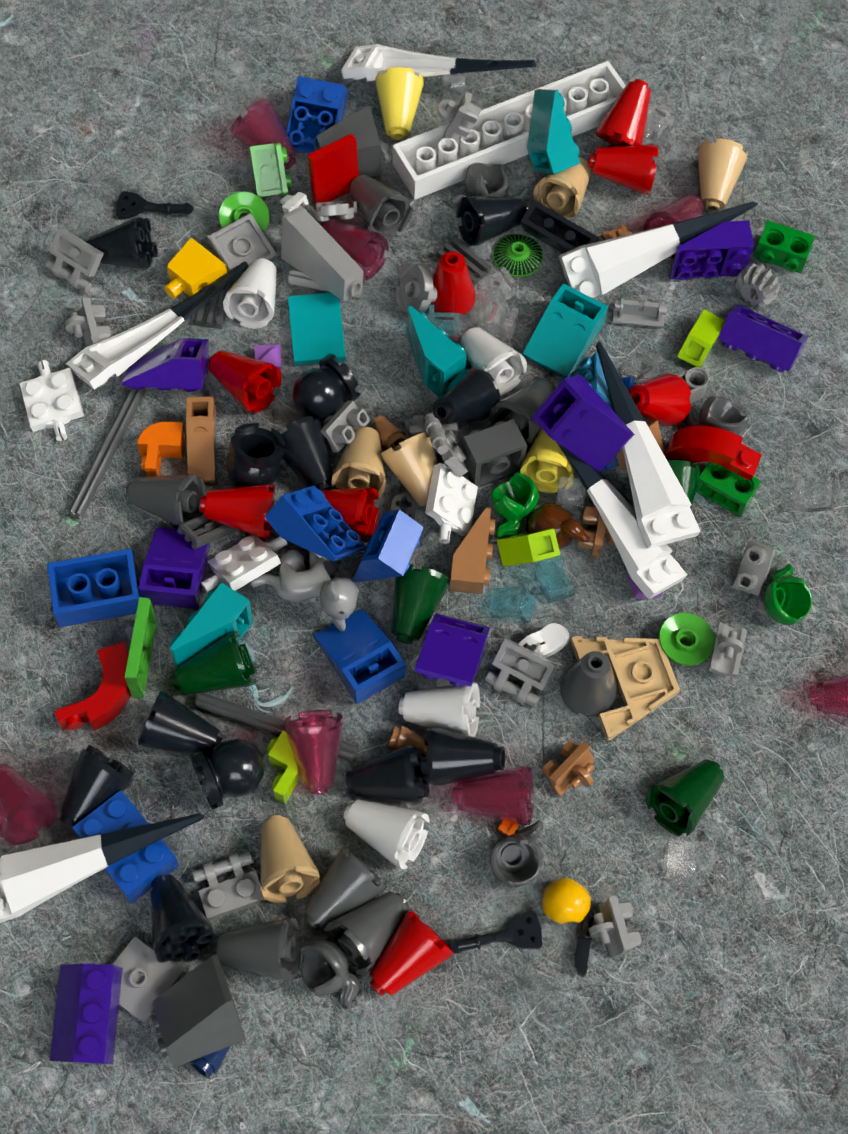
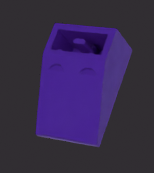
[669,220,754,280]
[122,338,209,392]
[532,375,635,472]
[139,527,210,609]
[414,613,490,687]

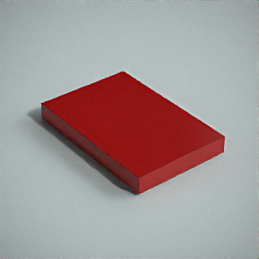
[308,134,359,207]

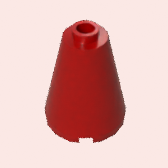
[595,79,651,146]
[588,144,658,195]
[429,251,476,319]
[209,350,282,413]
[629,373,692,427]
[200,484,276,539]
[320,487,379,542]
[370,909,454,996]

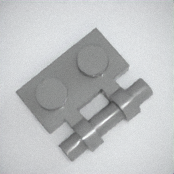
[46,229,104,292]
[424,413,468,478]
[485,638,557,707]
[192,852,266,921]

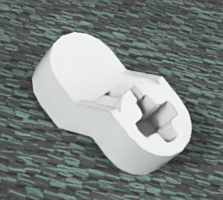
[519,623,569,658]

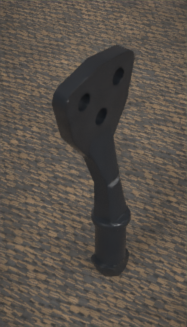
[116,191,194,220]
[448,911,542,954]

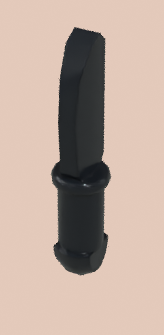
[575,909,595,978]

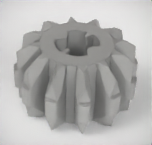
[735,263,781,308]

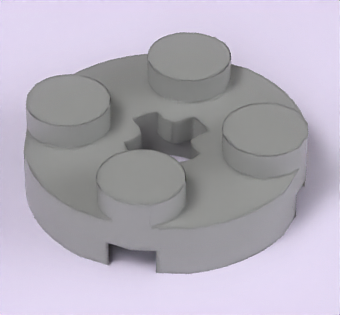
[307,200,358,221]
[395,263,437,313]

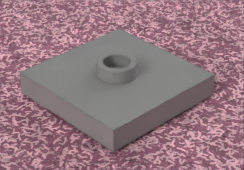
[207,213,277,282]
[112,936,184,1024]

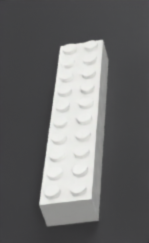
[392,61,626,200]

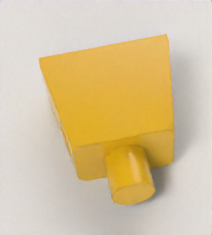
[164,238,227,299]

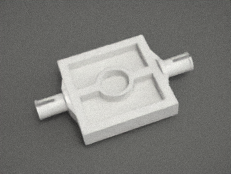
[20,360,84,441]
[425,463,478,544]
[201,535,288,592]

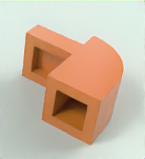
[137,422,186,476]

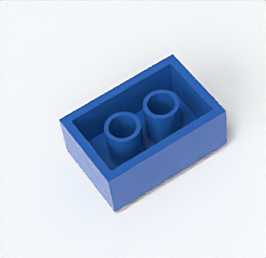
[47,548,141,627]
[72,790,179,904]

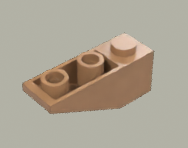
[186,397,216,483]
[450,508,495,594]

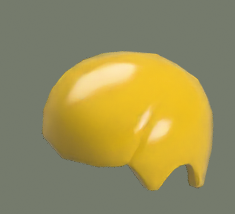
[541,878,591,925]

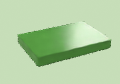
[125,597,157,699]

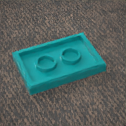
[288,293,346,366]

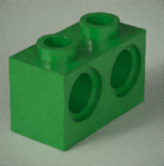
[754,220,815,273]
[696,462,761,517]

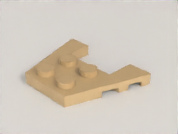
[571,636,680,741]

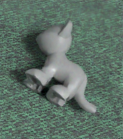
[249,550,359,632]

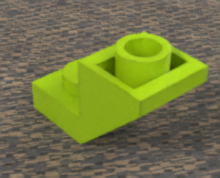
[677,309,726,368]
[496,528,560,567]
[267,731,300,805]

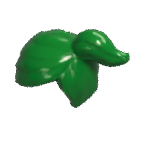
[491,472,539,539]
[764,564,812,625]

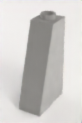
[281,207,364,301]

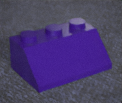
[718,305,809,372]
[50,964,123,1064]

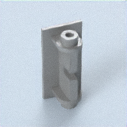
[613,298,667,328]

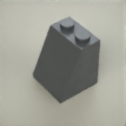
[313,106,381,178]
[151,954,246,1068]

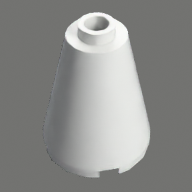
[223,258,277,329]
[461,327,527,396]
[399,683,480,737]
[344,800,430,869]

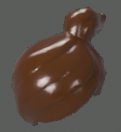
[526,503,590,550]

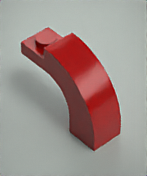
[663,426,762,480]
[55,642,131,731]

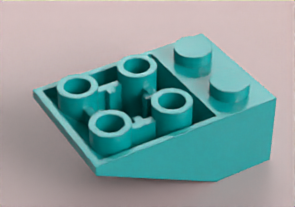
[527,89,580,174]
[522,283,608,377]
[407,305,467,397]
[169,582,253,669]

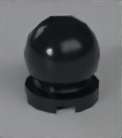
[292,354,361,420]
[226,423,285,487]
[190,739,264,810]

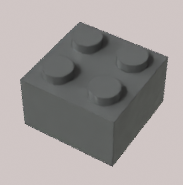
[463,419,527,488]

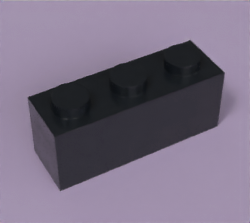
[520,200,599,254]

